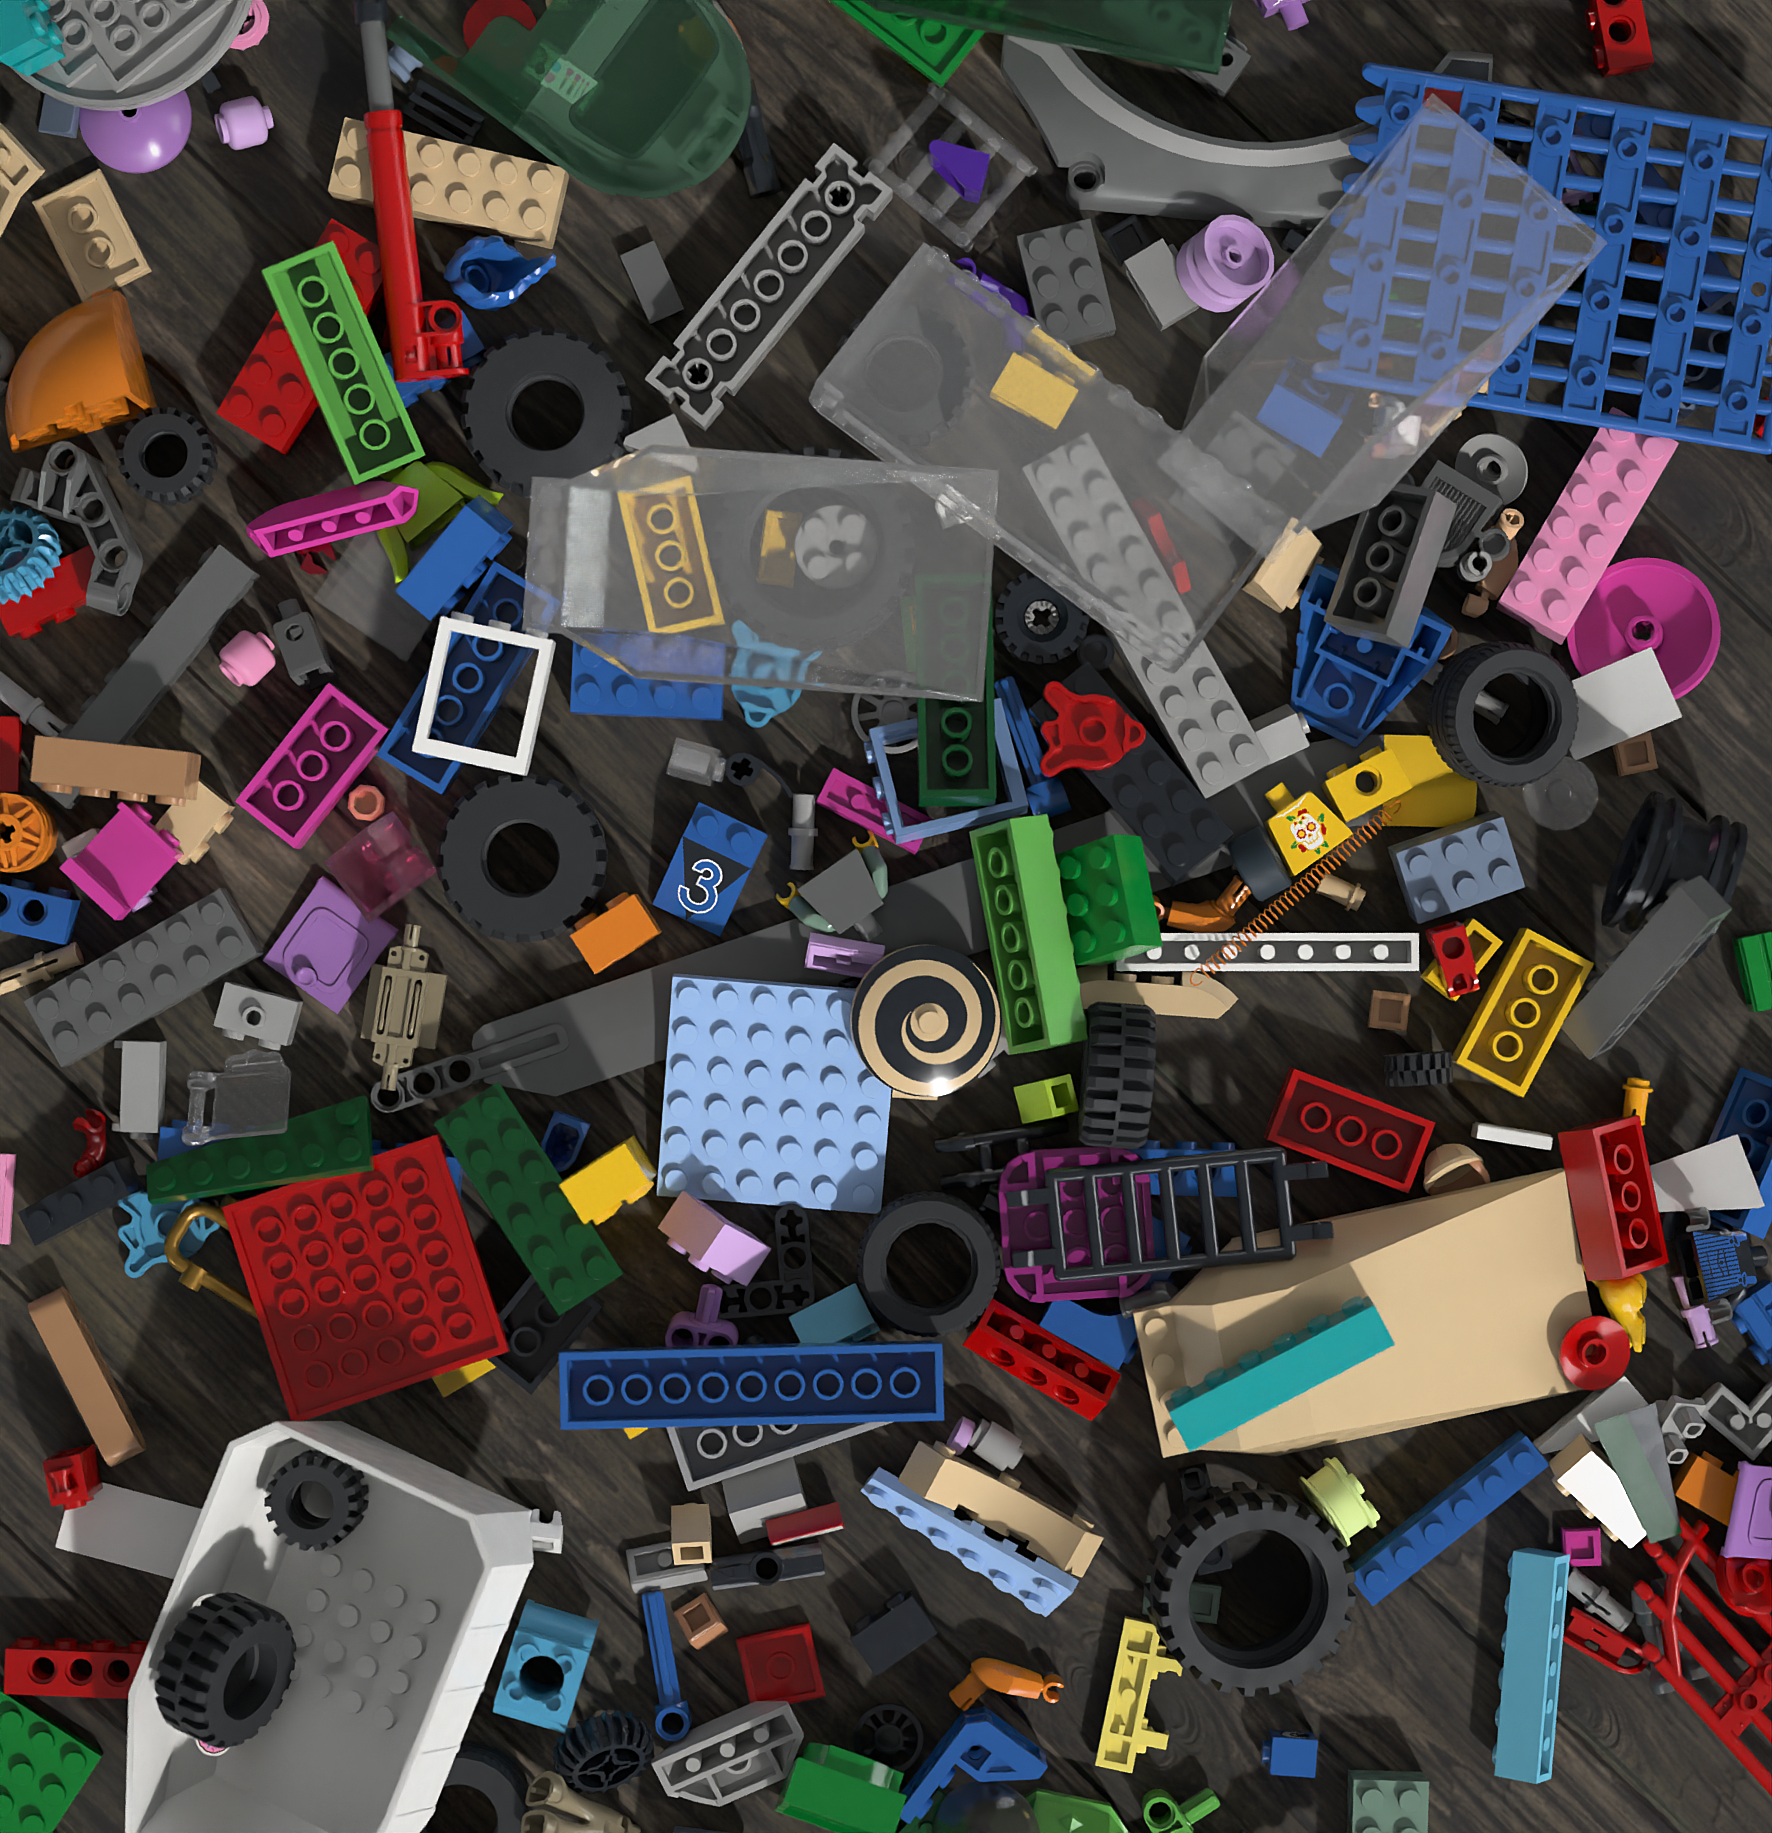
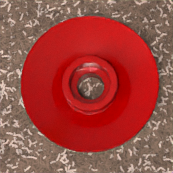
[1559,1316,1630,1390]

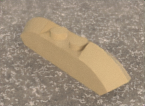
[1076,965,1238,1019]

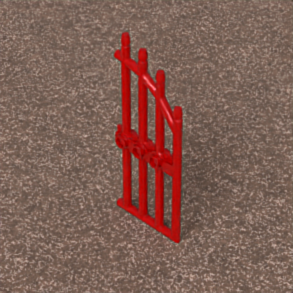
[1633,1512,1772,1797]

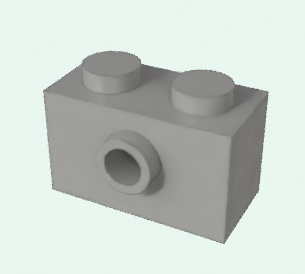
[213,982,303,1051]

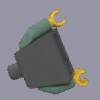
[776,830,888,943]

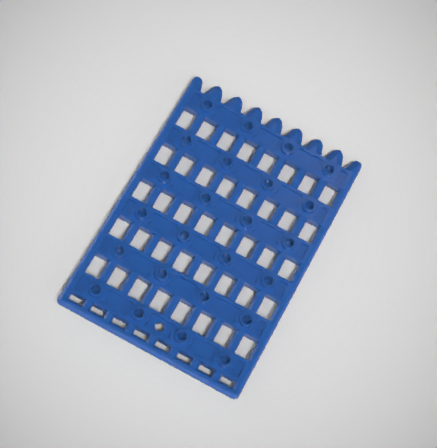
[1309,62,1772,455]

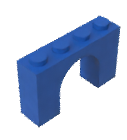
[1037,1215,1192,1369]

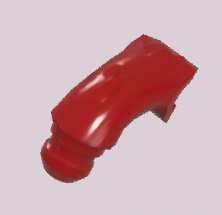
[72,1109,107,1178]

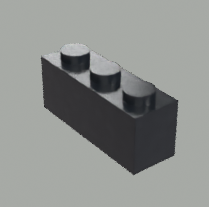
[18,1157,145,1246]

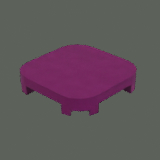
[998,1146,1156,1303]

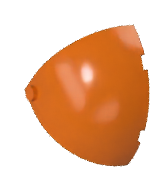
[5,289,157,453]

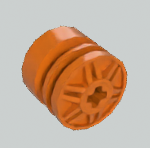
[0,793,58,873]

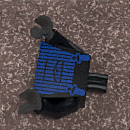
[1674,1207,1768,1325]

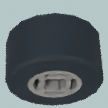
[1228,826,1291,901]

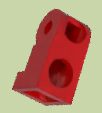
[1425,920,1479,998]

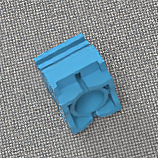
[493,1599,599,1734]

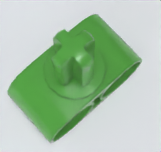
[1141,1788,1220,1833]

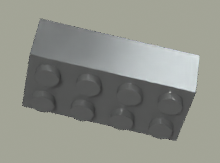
[1323,478,1457,648]

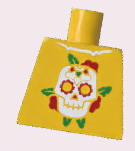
[1263,782,1353,877]

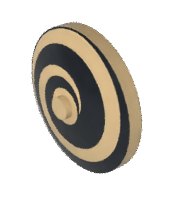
[850,944,1002,1097]

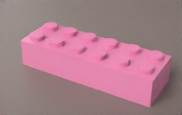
[1496,407,1679,645]

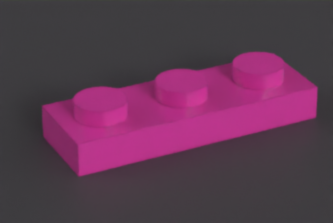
[816,768,934,855]

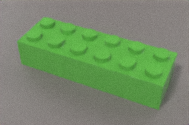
[261,241,425,485]
[969,814,1088,1055]

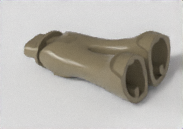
[521,1771,641,1833]

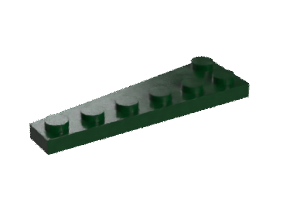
[146,1095,374,1205]

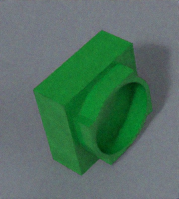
[774,1743,907,1833]

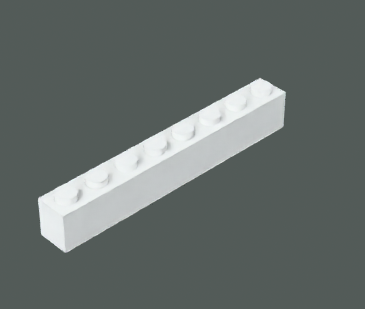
[1114,933,1419,971]

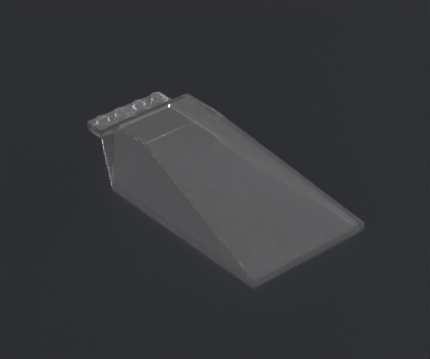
[1156,93,1607,565]
[522,445,999,702]

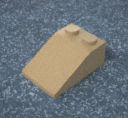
[1242,515,1324,613]

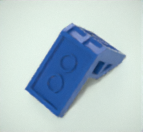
[900,1706,1048,1824]

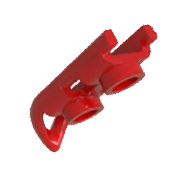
[1563,1607,1650,1674]

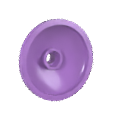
[79,89,192,174]

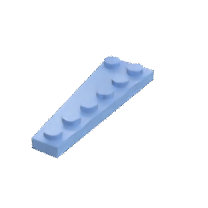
[860,1467,1079,1617]

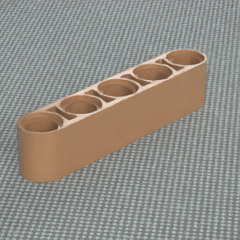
[28,1286,146,1467]

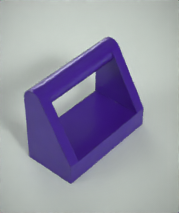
[928,140,990,204]

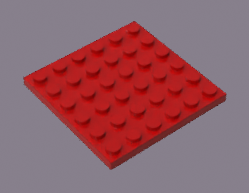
[222,1135,510,1422]

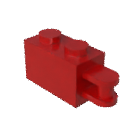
[42,1444,103,1510]

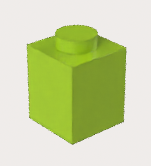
[1013,1074,1079,1124]

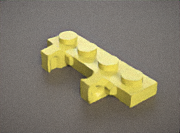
[1095,1616,1183,1773]

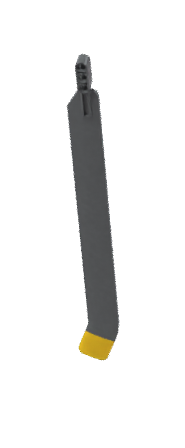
[371,735,1477,1113]

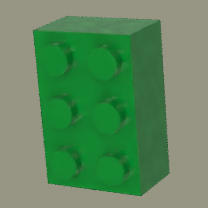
[1055,834,1163,966]

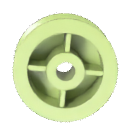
[1298,1457,1380,1547]

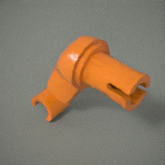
[1153,875,1251,933]
[949,1657,1064,1711]

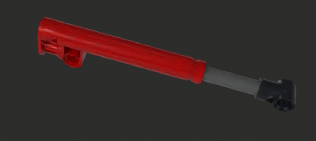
[352,0,470,383]

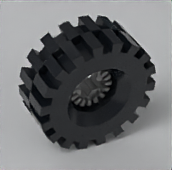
[994,569,1089,666]

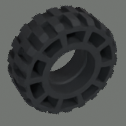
[461,328,633,502]
[436,773,608,943]

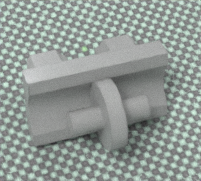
[1654,1395,1707,1464]

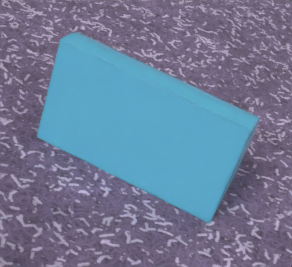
[789,1283,880,1343]

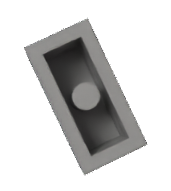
[1122,238,1200,331]

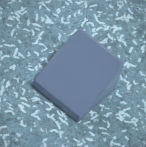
[38,94,80,138]

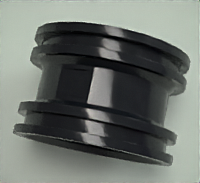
[1601,791,1748,959]

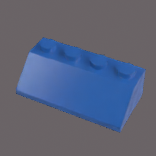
[1707,1067,1772,1239]

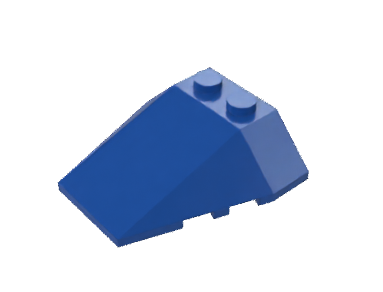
[1290,563,1453,747]

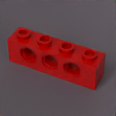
[1585,0,1654,78]
[963,1299,1121,1421]
[4,1636,149,1699]

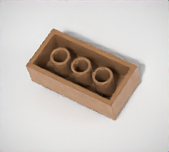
[30,735,201,806]

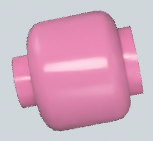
[219,630,276,687]

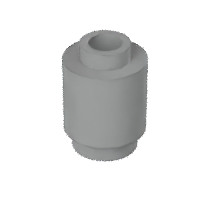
[968,1418,1024,1472]

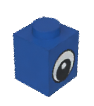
[1261,1729,1318,1778]

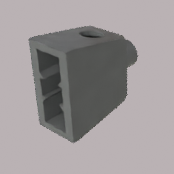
[272,599,340,693]

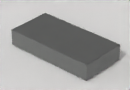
[620,241,685,326]

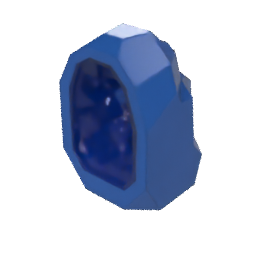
[541,1110,591,1173]

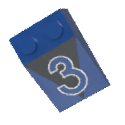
[653,802,768,936]

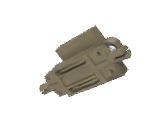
[360,924,448,1091]

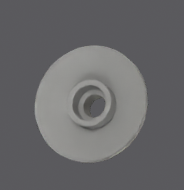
[1455,433,1528,505]

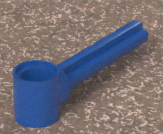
[994,676,1072,819]
[641,1591,692,1741]

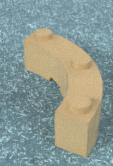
[898,1440,1104,1577]

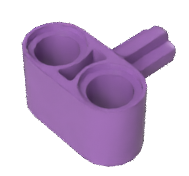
[665,1284,739,1346]

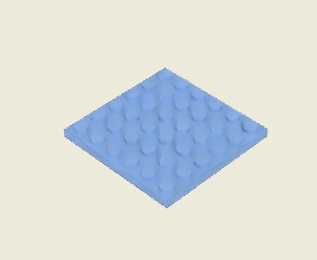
[657,973,891,1214]

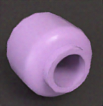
[215,96,274,150]

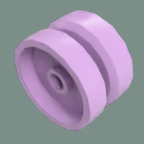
[1176,214,1274,313]

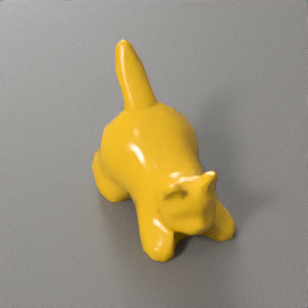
[1581,1257,1647,1352]

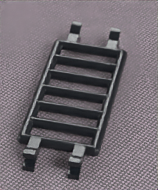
[1006,1146,1334,1282]

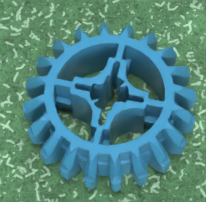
[0,506,63,605]

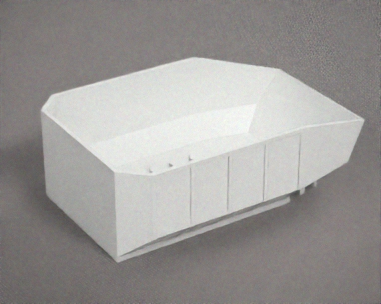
[125,1421,534,1833]

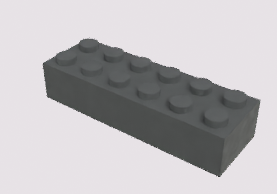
[24,888,264,1067]

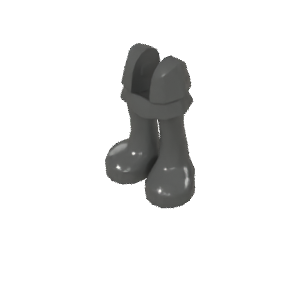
[1631,1577,1710,1695]

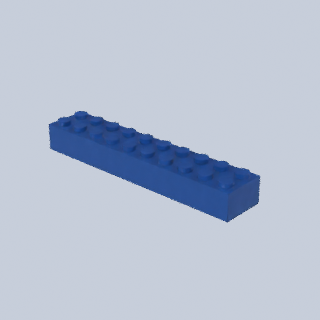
[559,1340,944,1430]

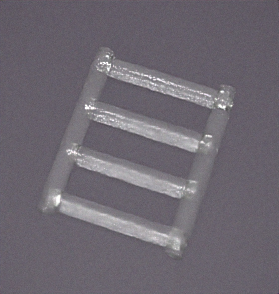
[863,81,1038,253]

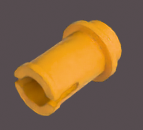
[1622,1077,1653,1125]

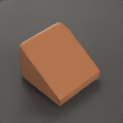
[674,1593,729,1650]

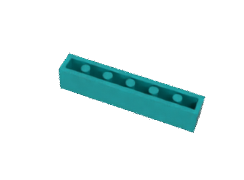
[1164,1295,1395,1452]

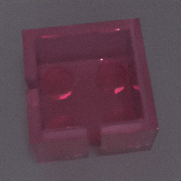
[324,811,437,923]

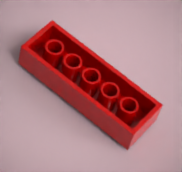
[216,218,384,457]

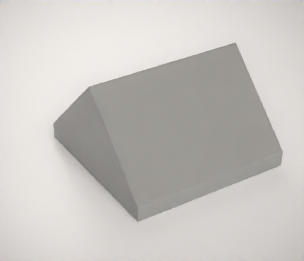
[623,414,701,477]
[722,1456,809,1544]

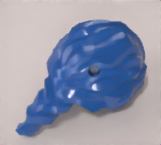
[444,235,556,311]

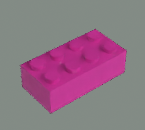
[235,683,391,849]

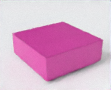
[1560,1526,1601,1567]

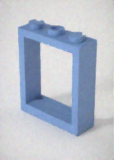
[863,698,1029,844]

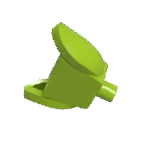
[376,460,503,583]

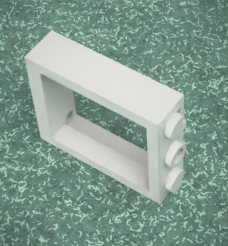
[412,612,556,776]

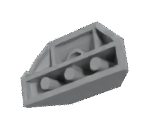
[651,1701,804,1807]

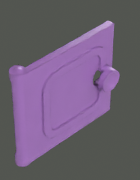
[263,876,399,1014]
[1720,1461,1772,1559]

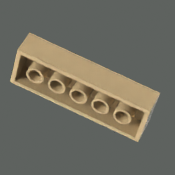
[328,117,569,249]

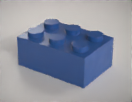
[395,495,514,621]

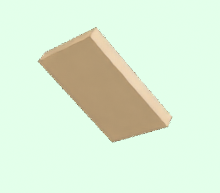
[32,169,152,302]

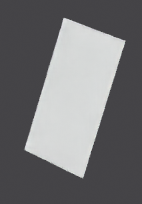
[1569,647,1682,761]
[55,1482,202,1579]

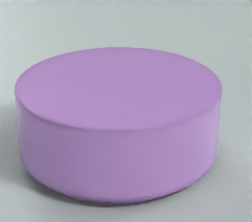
[946,1416,976,1456]

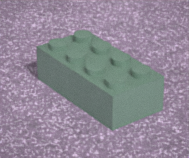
[1346,1770,1429,1833]

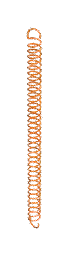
[1190,801,1401,986]

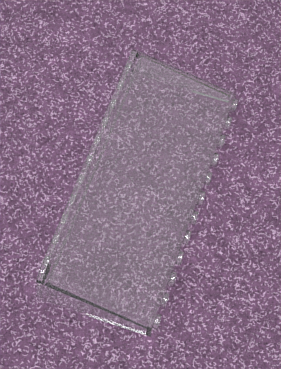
[809,243,1291,673]

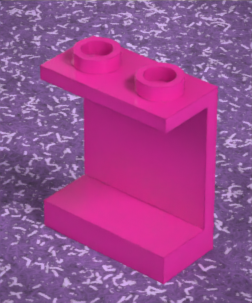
[60,801,183,920]

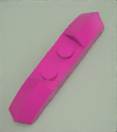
[246,481,419,557]

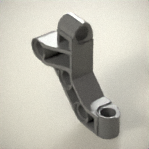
[10,441,143,616]

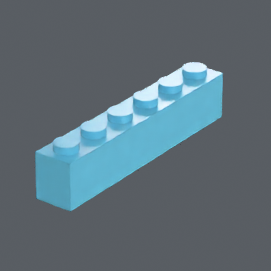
[1492,1547,1570,1784]

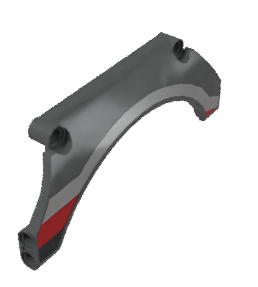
[1000,7,1493,234]

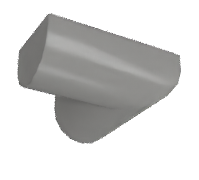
[1700,1378,1772,1461]

